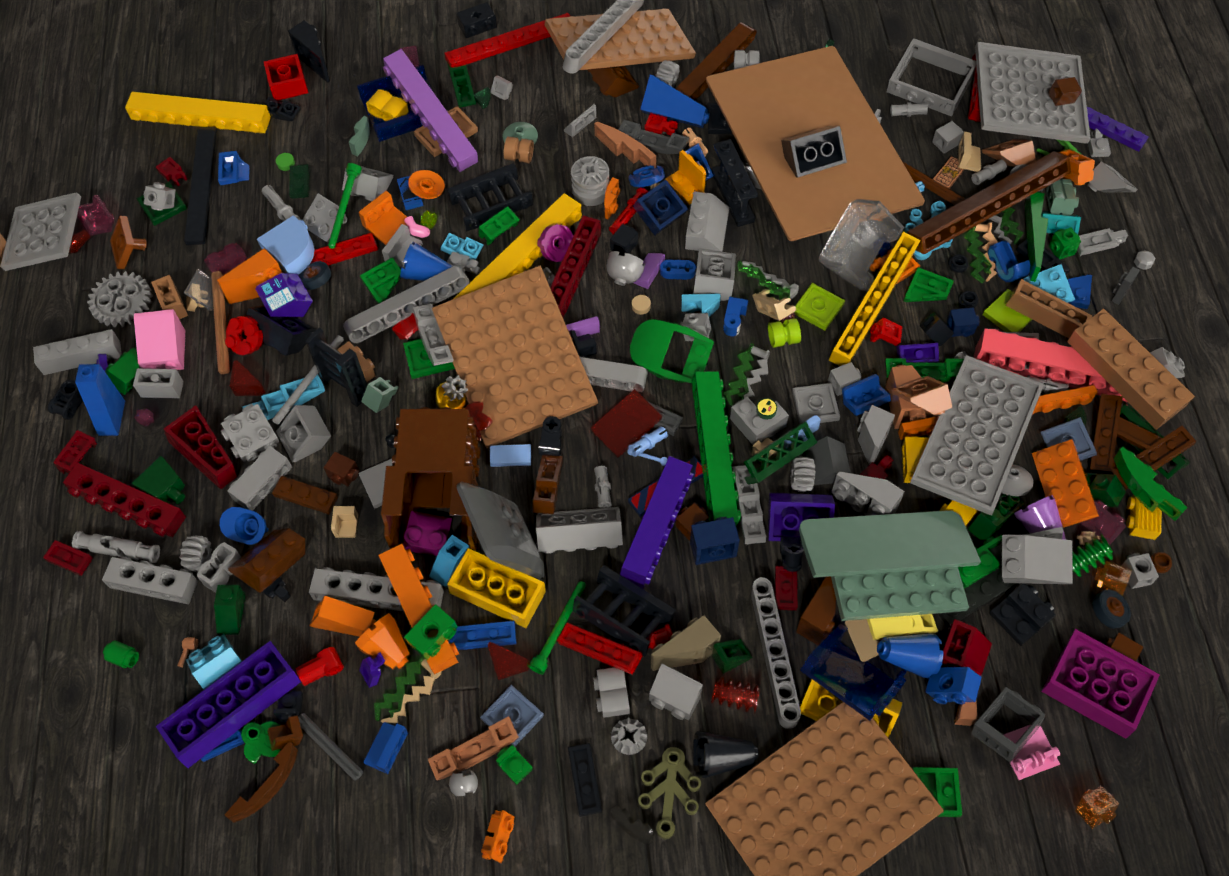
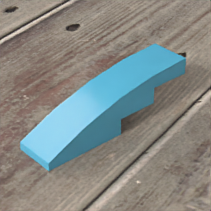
[242,374,325,420]

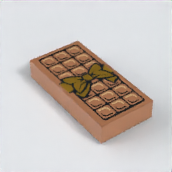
[933,156,965,189]

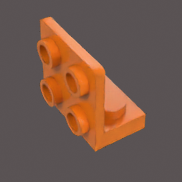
[358,191,407,245]

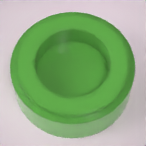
[276,153,295,171]

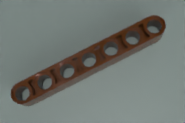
[676,22,757,101]

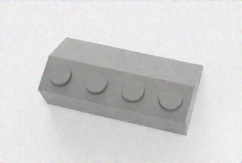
[536,507,623,553]

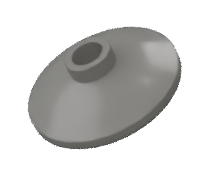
[1001,464,1033,496]

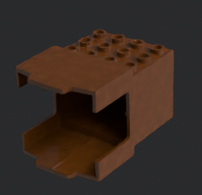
[381,407,481,551]

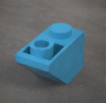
[429,535,470,588]

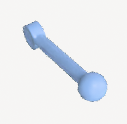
[627,449,668,466]

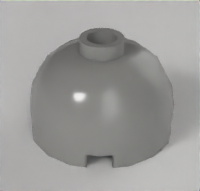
[606,251,645,286]

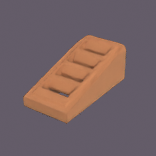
[954,702,977,726]

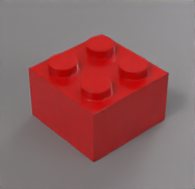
[264,54,308,100]

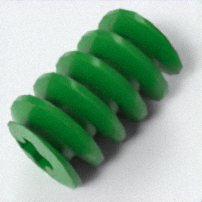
[1072,534,1113,577]

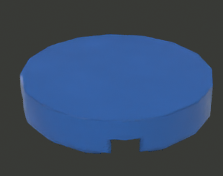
[629,165,665,187]

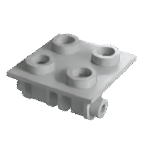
[302,193,348,242]

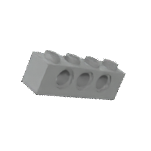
[102,556,198,605]

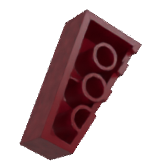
[164,405,237,489]

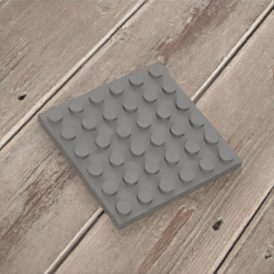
[975,42,1091,144]

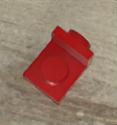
[870,317,903,346]

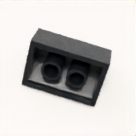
[781,125,847,178]
[246,305,316,356]

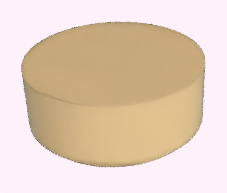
[632,295,651,315]

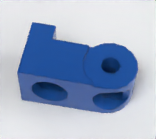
[723,297,748,336]

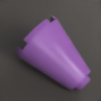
[1014,495,1066,540]

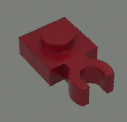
[156,157,188,186]

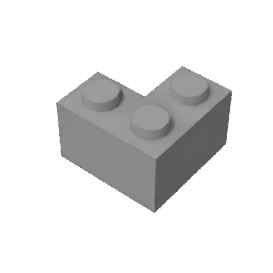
[730,397,789,445]

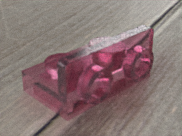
[1080,499,1126,545]

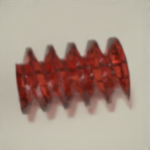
[711,676,760,714]

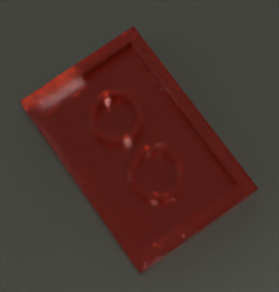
[590,389,662,458]

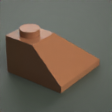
[982,139,1036,167]
[891,376,952,415]

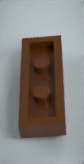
[272,476,338,515]

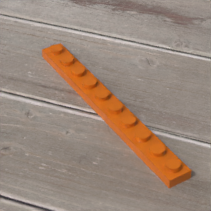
[898,385,1098,440]

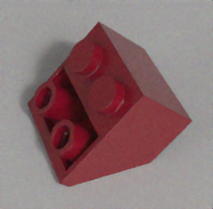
[941,619,992,676]

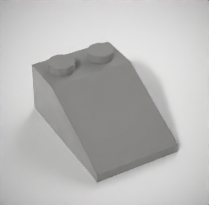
[693,249,736,301]
[1002,535,1073,584]

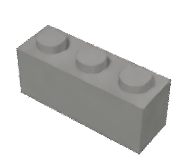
[227,446,292,511]

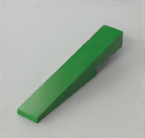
[1025,192,1048,282]

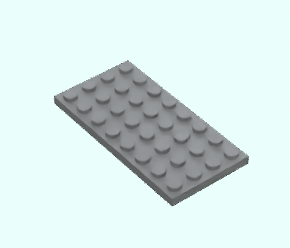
[910,355,1044,516]

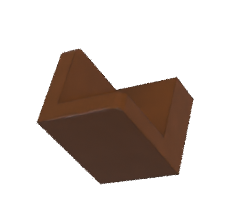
[267,716,303,751]

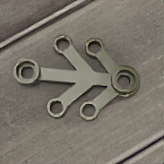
[638,747,701,839]

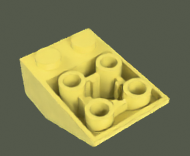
[867,614,938,640]

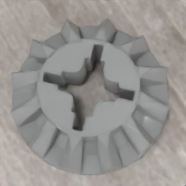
[611,718,647,755]

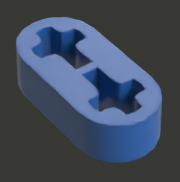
[660,260,696,280]

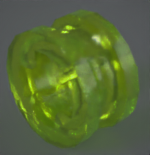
[421,210,437,229]

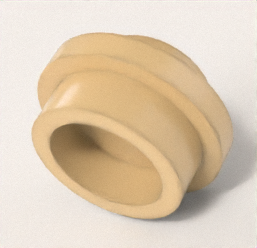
[1077,531,1099,545]

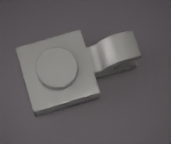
[1088,129,1111,157]
[447,252,480,275]

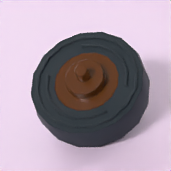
[298,261,331,290]
[1092,589,1131,629]

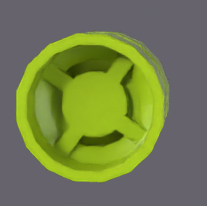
[768,318,801,348]

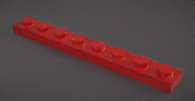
[444,13,571,68]

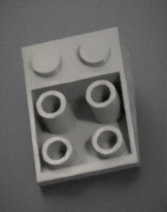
[831,472,905,516]

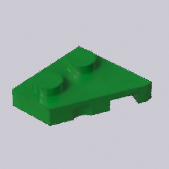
[360,257,401,304]
[904,267,954,302]
[912,767,962,817]

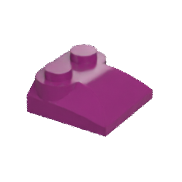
[403,511,452,556]

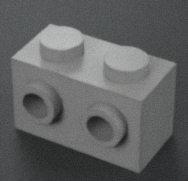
[133,368,184,398]

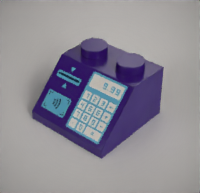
[255,273,313,317]

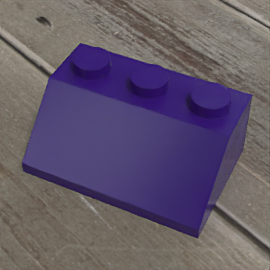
[768,493,835,541]

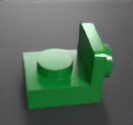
[496,745,533,785]

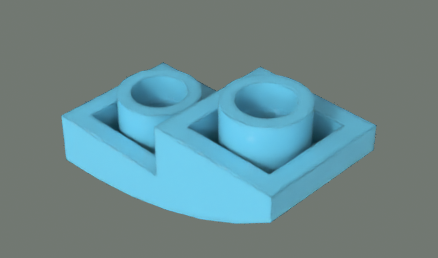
[441,233,483,260]

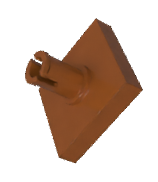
[110,216,147,269]

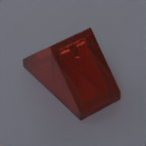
[230,360,266,396]
[488,641,529,680]

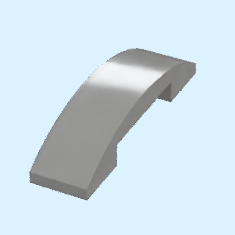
[413,304,453,366]

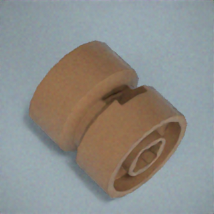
[504,136,534,163]

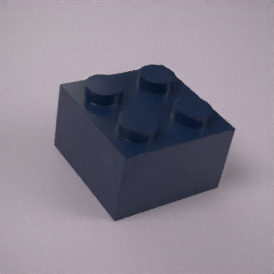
[633,180,688,236]
[690,517,740,565]

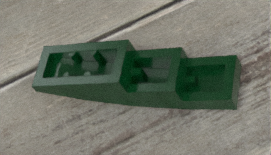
[447,62,476,108]

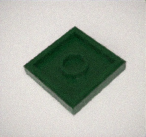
[136,182,187,226]

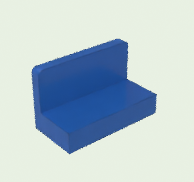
[364,722,408,774]

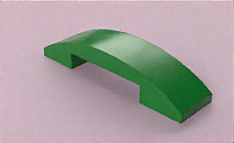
[885,358,964,383]

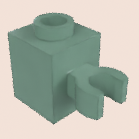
[361,377,398,413]

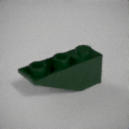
[968,494,1025,543]

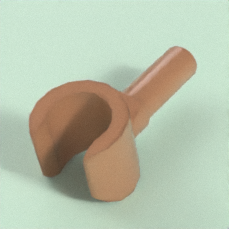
[177,637,198,668]

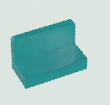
[1041,211,1081,234]

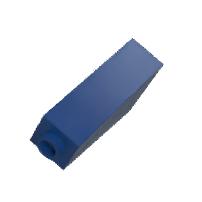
[640,75,710,128]
[75,364,125,436]

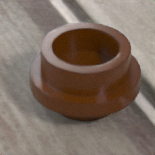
[1151,552,1172,573]

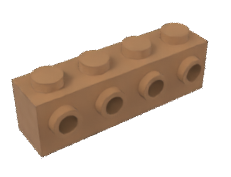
[1005,279,1092,338]

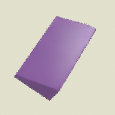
[634,253,665,289]

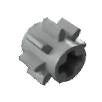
[441,375,468,401]

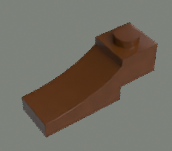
[533,455,563,514]

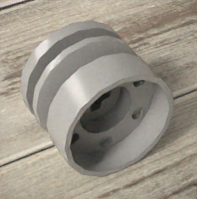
[571,156,610,206]

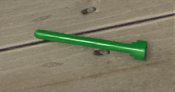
[328,163,362,249]
[528,581,586,675]

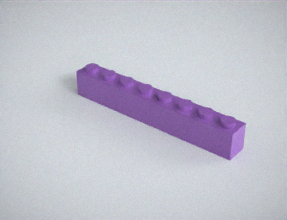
[383,49,478,172]

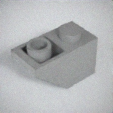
[1150,347,1185,378]

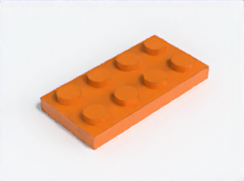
[1032,439,1099,528]

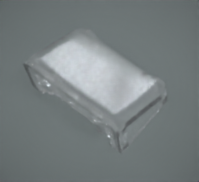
[819,199,904,291]

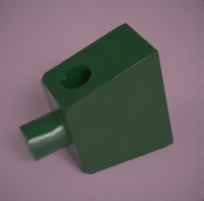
[132,456,185,504]

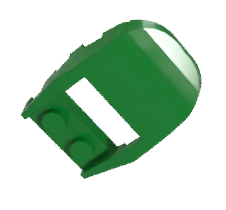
[630,319,715,383]

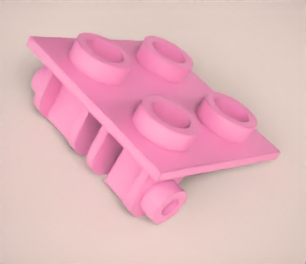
[1004,725,1060,780]

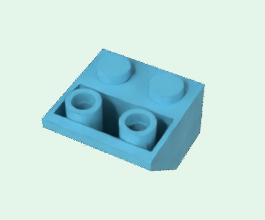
[186,634,242,690]

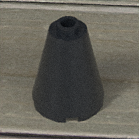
[692,731,758,778]

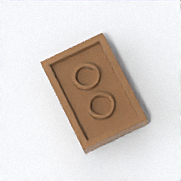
[414,106,478,157]

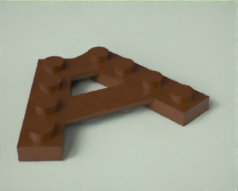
[1090,394,1196,490]

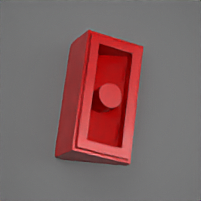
[392,313,418,339]

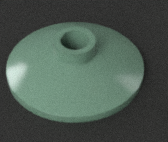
[503,122,538,144]

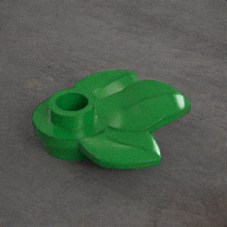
[241,721,280,764]

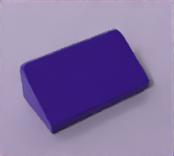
[896,343,939,363]

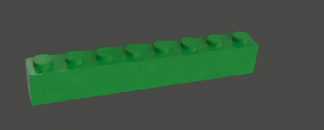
[691,371,741,525]

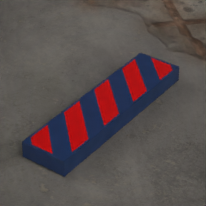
[628,456,703,517]

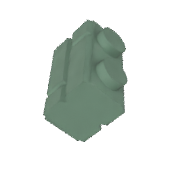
[1046,179,1079,215]

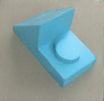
[681,294,721,317]

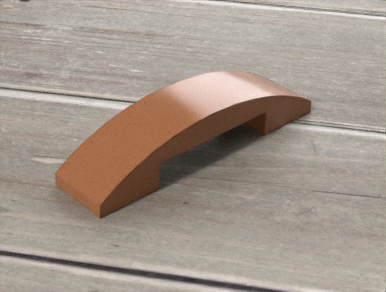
[428,716,519,781]

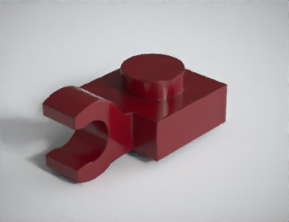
[860,455,893,480]

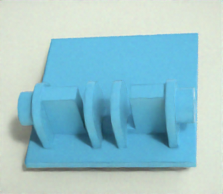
[1023,264,1075,303]

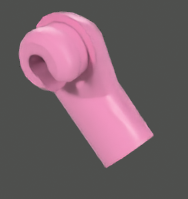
[404,216,430,238]

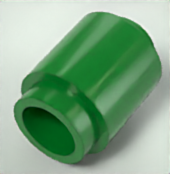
[103,640,139,668]

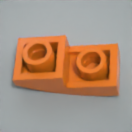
[604,177,621,220]

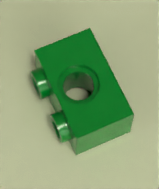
[404,604,458,660]

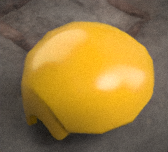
[436,382,466,409]

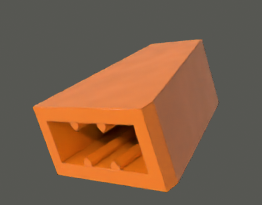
[310,596,376,637]

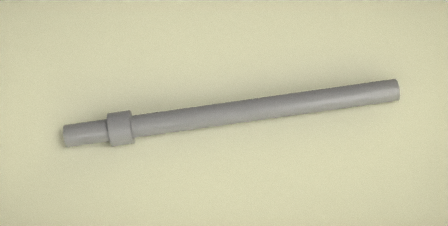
[272,335,344,424]

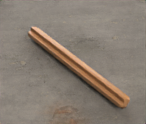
[211,271,230,374]

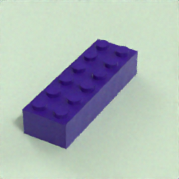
[620,456,694,589]
[156,641,301,768]

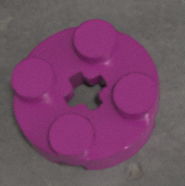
[537,224,573,262]

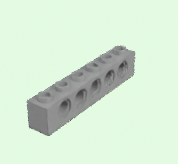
[309,567,444,611]

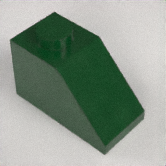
[214,585,246,635]

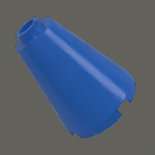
[400,242,453,281]
[877,633,944,679]

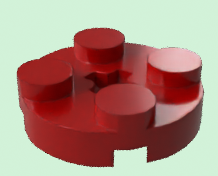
[225,316,263,355]

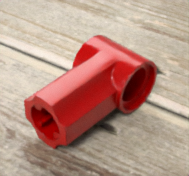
[295,647,344,686]

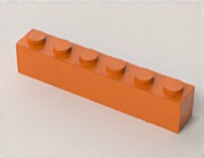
[379,544,459,675]

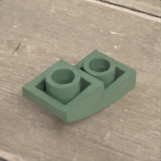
[349,116,370,157]

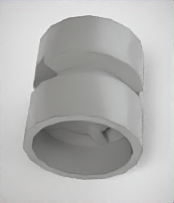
[734,50,759,70]

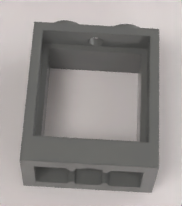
[972,687,1045,763]

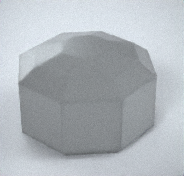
[1134,250,1155,270]

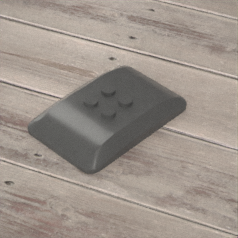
[456,482,545,579]

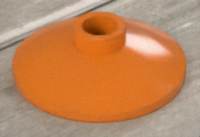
[408,170,445,199]

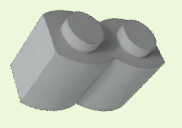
[197,542,241,593]
[593,667,630,718]

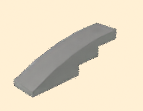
[733,465,766,544]

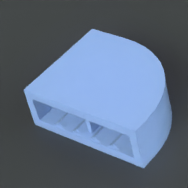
[257,215,315,275]

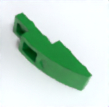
[1114,447,1188,521]

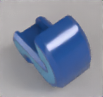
[988,241,1031,283]

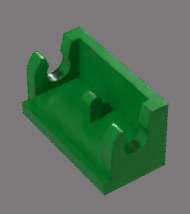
[478,207,520,245]

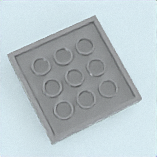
[0,192,81,271]

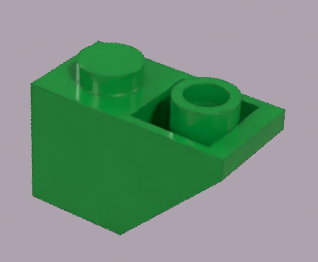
[105,347,139,395]

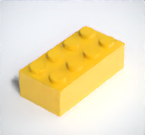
[447,548,546,628]

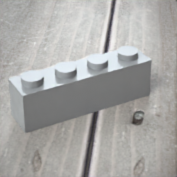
[33,329,122,375]

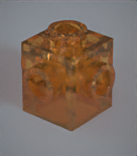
[1075,786,1119,829]

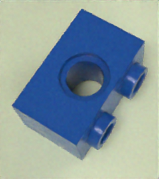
[926,667,982,704]

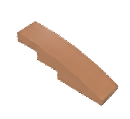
[594,122,656,168]

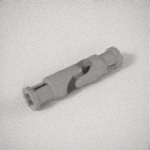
[72,531,160,563]

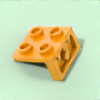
[665,150,706,206]

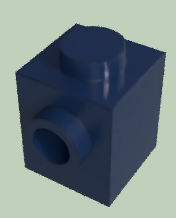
[947,308,980,337]

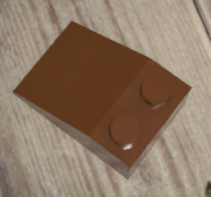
[796,576,836,646]

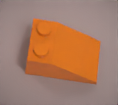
[217,248,282,304]

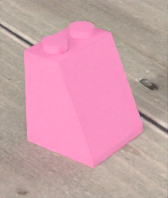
[134,309,185,370]

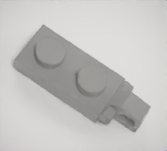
[1077,228,1128,256]

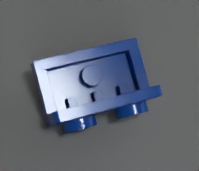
[842,374,891,416]

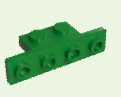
[958,535,1002,588]

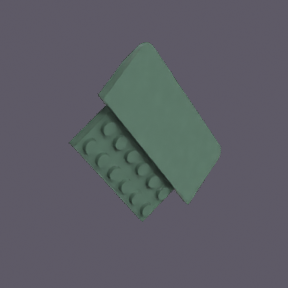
[799,511,981,621]

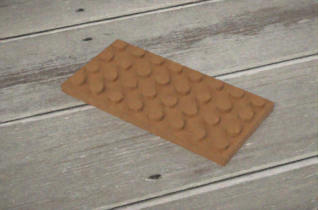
[545,9,696,70]

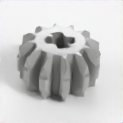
[656,60,680,88]
[790,457,816,492]
[179,535,212,572]

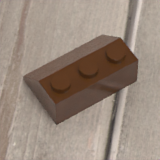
[587,66,639,98]
[228,528,305,593]

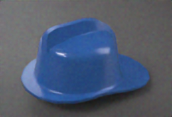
[219,507,269,545]

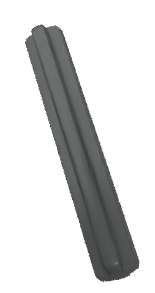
[298,713,363,781]

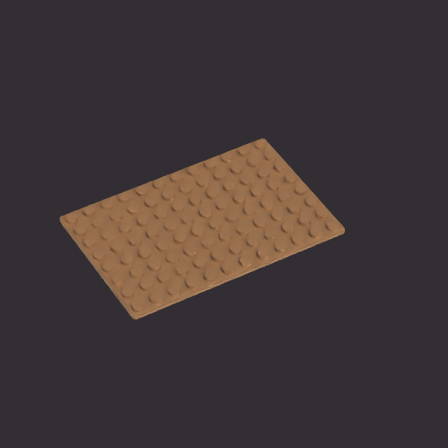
[706,46,925,241]

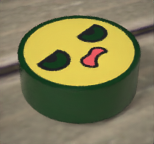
[756,398,777,420]

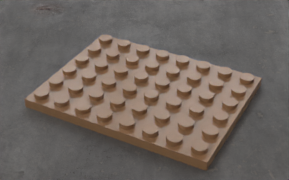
[432,265,598,448]
[705,696,944,876]

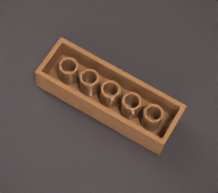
[1067,309,1195,430]

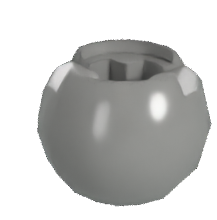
[449,770,478,796]

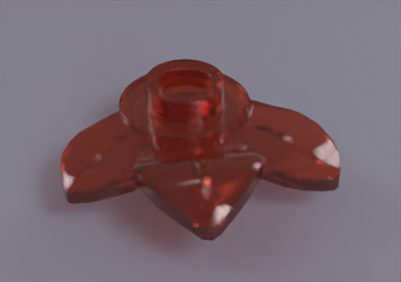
[465,402,493,441]

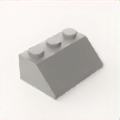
[685,191,729,252]

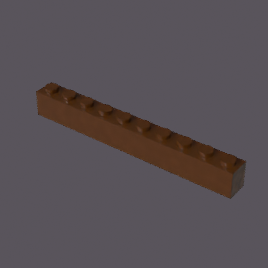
[907,151,1071,254]

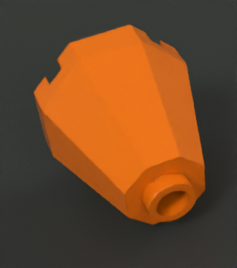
[355,613,410,669]

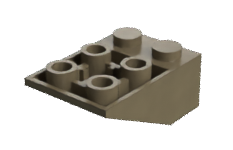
[651,615,721,671]

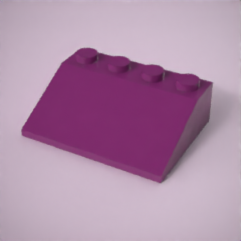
[1041,629,1160,739]

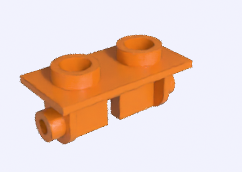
[481,810,515,864]

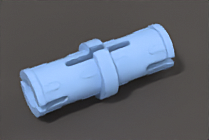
[628,426,668,457]

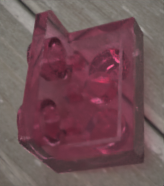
[77,195,114,236]
[203,243,248,276]

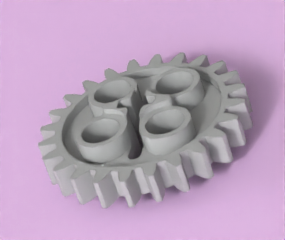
[87,271,153,327]

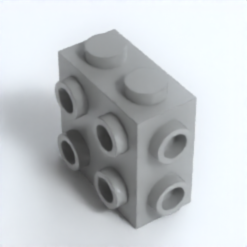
[221,404,279,462]

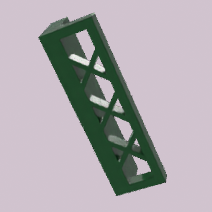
[1120,404,1190,480]
[744,422,817,485]

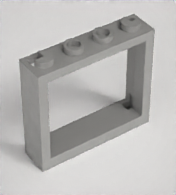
[887,38,976,116]

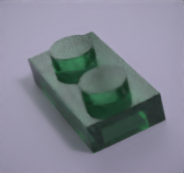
[289,164,309,199]

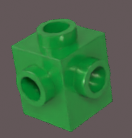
[1049,227,1081,260]

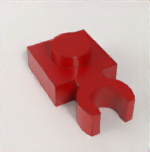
[645,113,678,136]

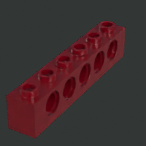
[550,216,601,319]
[63,463,186,538]

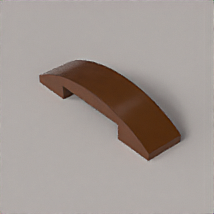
[224,741,298,823]

